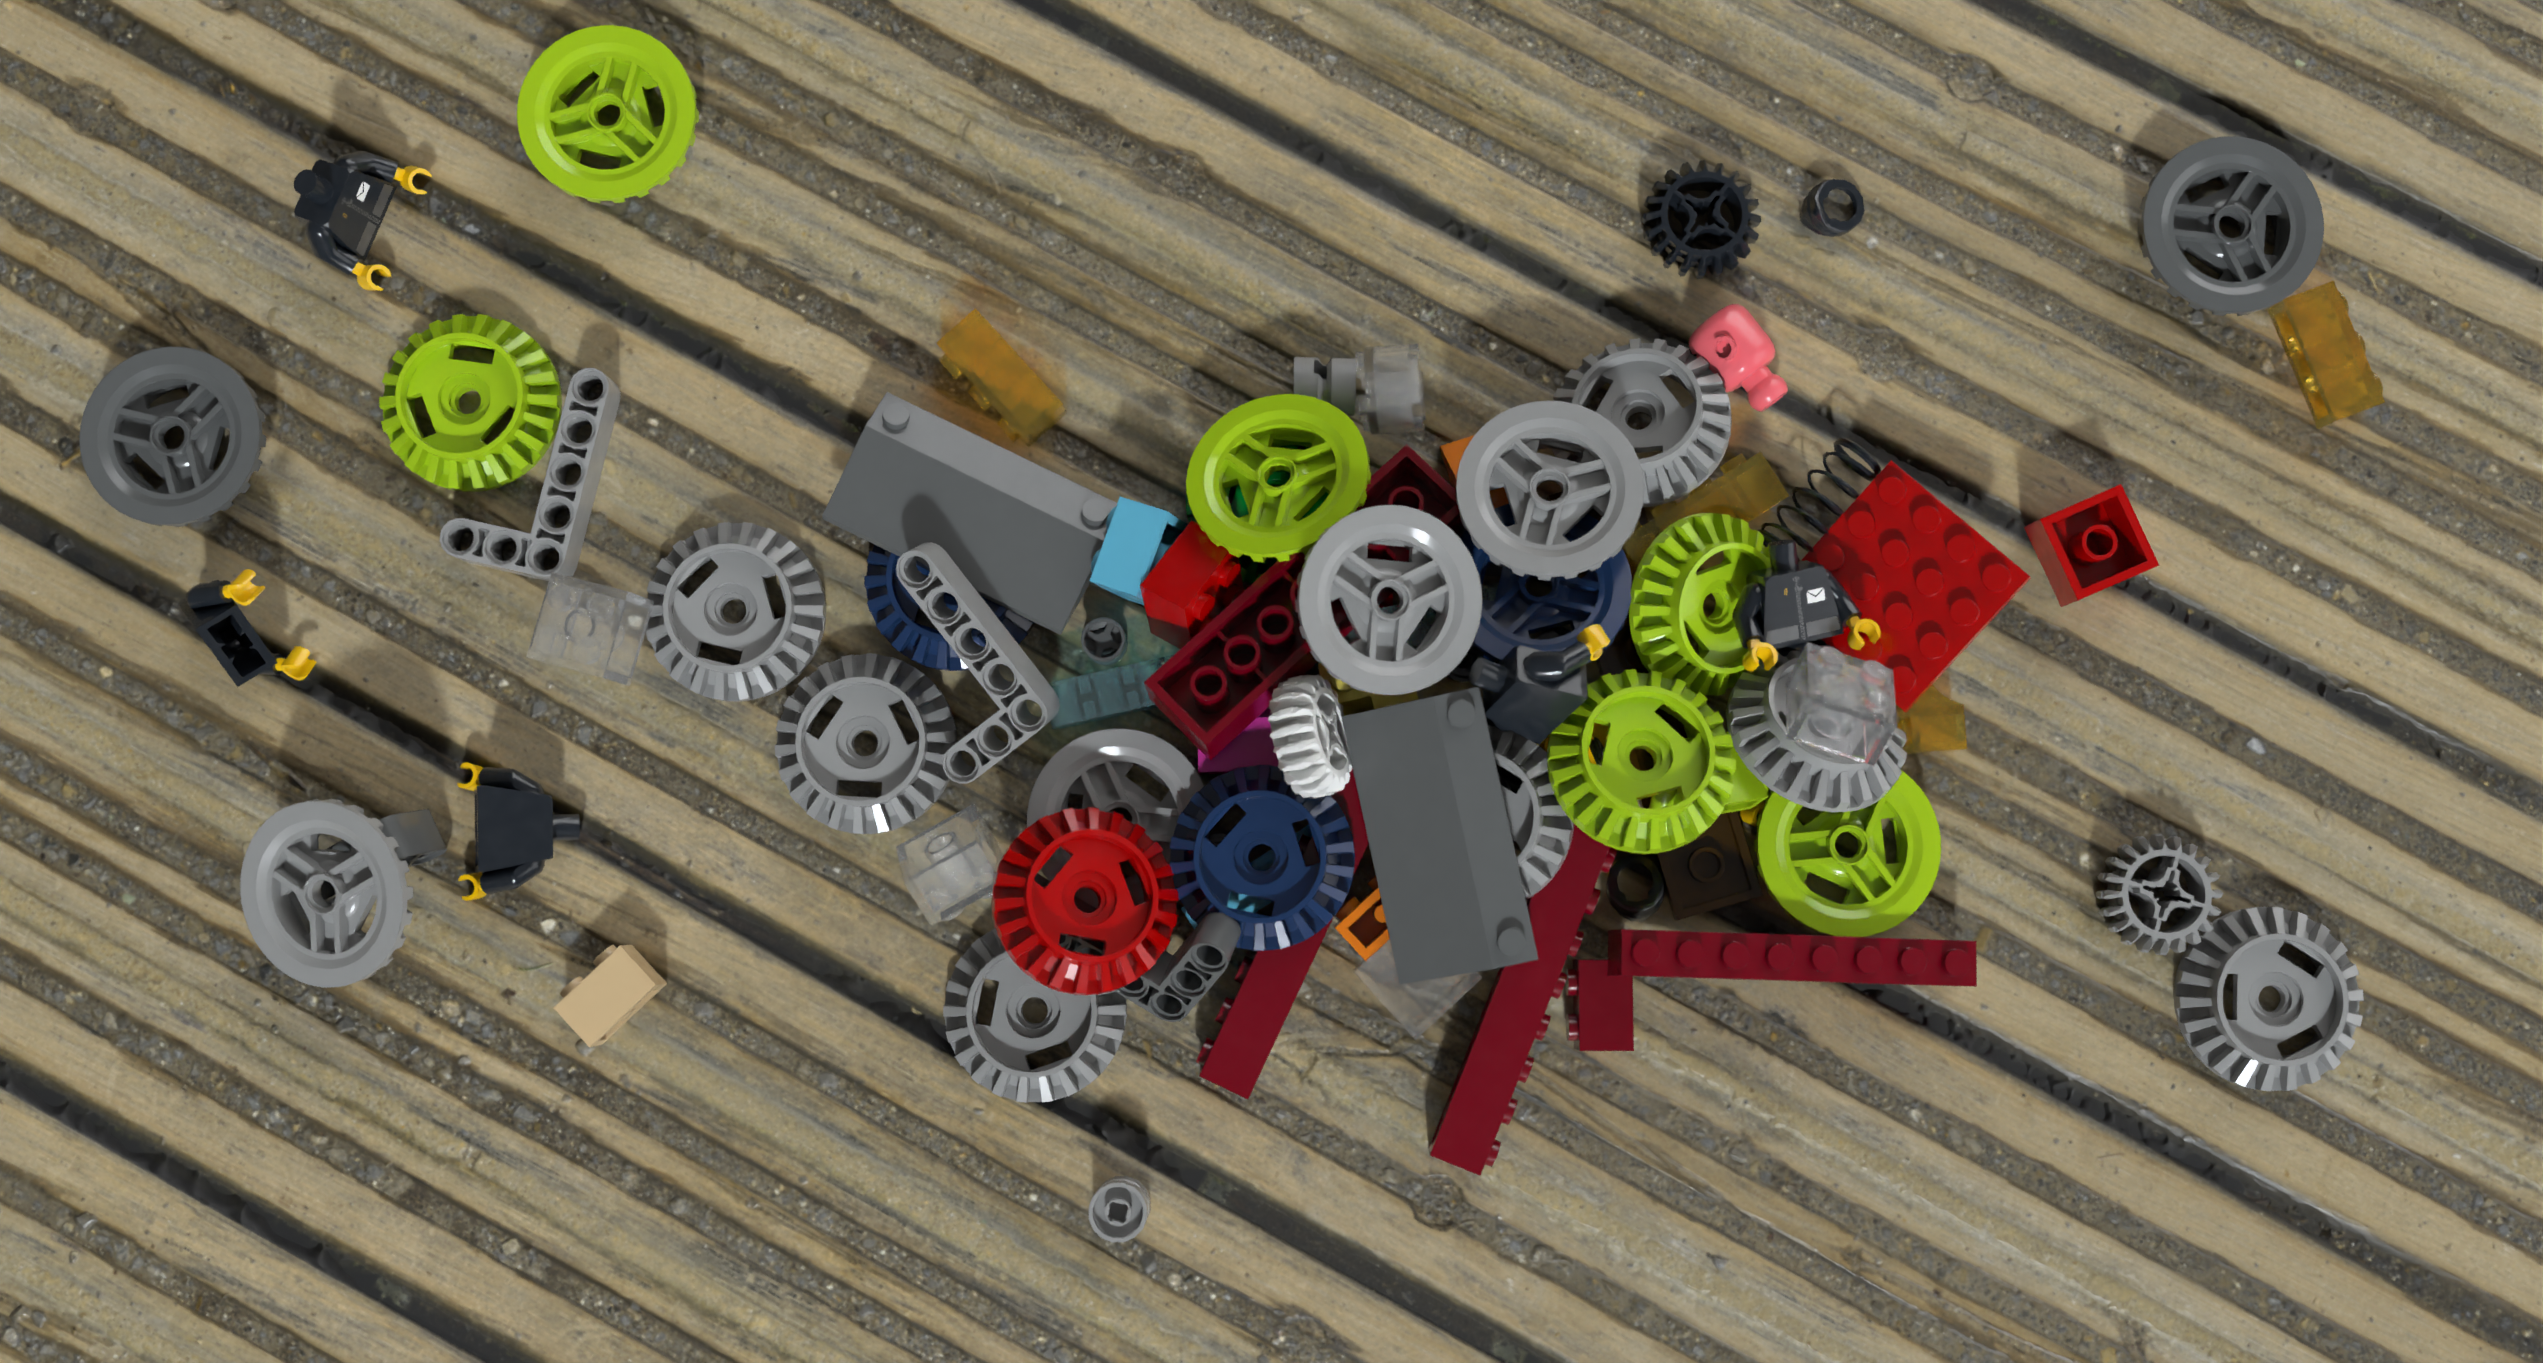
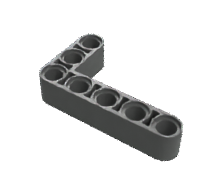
[1034,873,1241,1022]

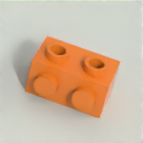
[1333,875,1389,961]

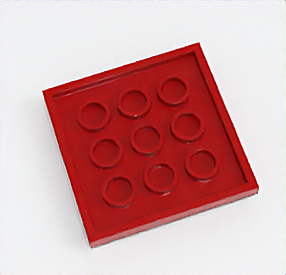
[1801,460,2031,713]

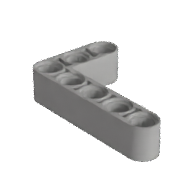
[439,368,621,583]
[896,542,1060,784]

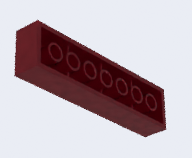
[1144,444,1464,760]

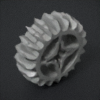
[2095,834,2224,955]

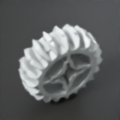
[1268,675,1352,798]

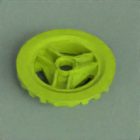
[517,25,699,203]
[379,314,562,492]
[1186,394,1371,562]
[1629,513,1771,696]
[1547,669,1736,854]
[1754,753,1941,937]

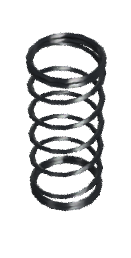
[1757,438,1881,561]

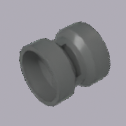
[1081,617,1128,666]

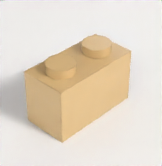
[554,945,667,1047]

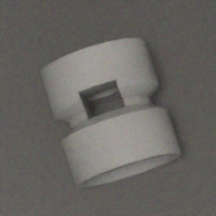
[1294,357,1356,415]
[1089,1176,1151,1242]

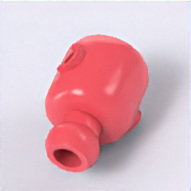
[1689,304,1788,412]

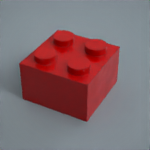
[2024,484,2159,607]
[1140,520,1245,649]

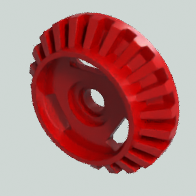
[991,807,1179,995]

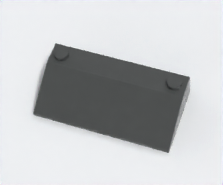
[822,392,1117,635]
[1341,687,1538,984]

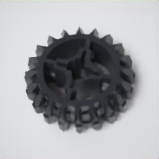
[1641,160,1761,280]

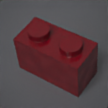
[1565,959,1634,1051]

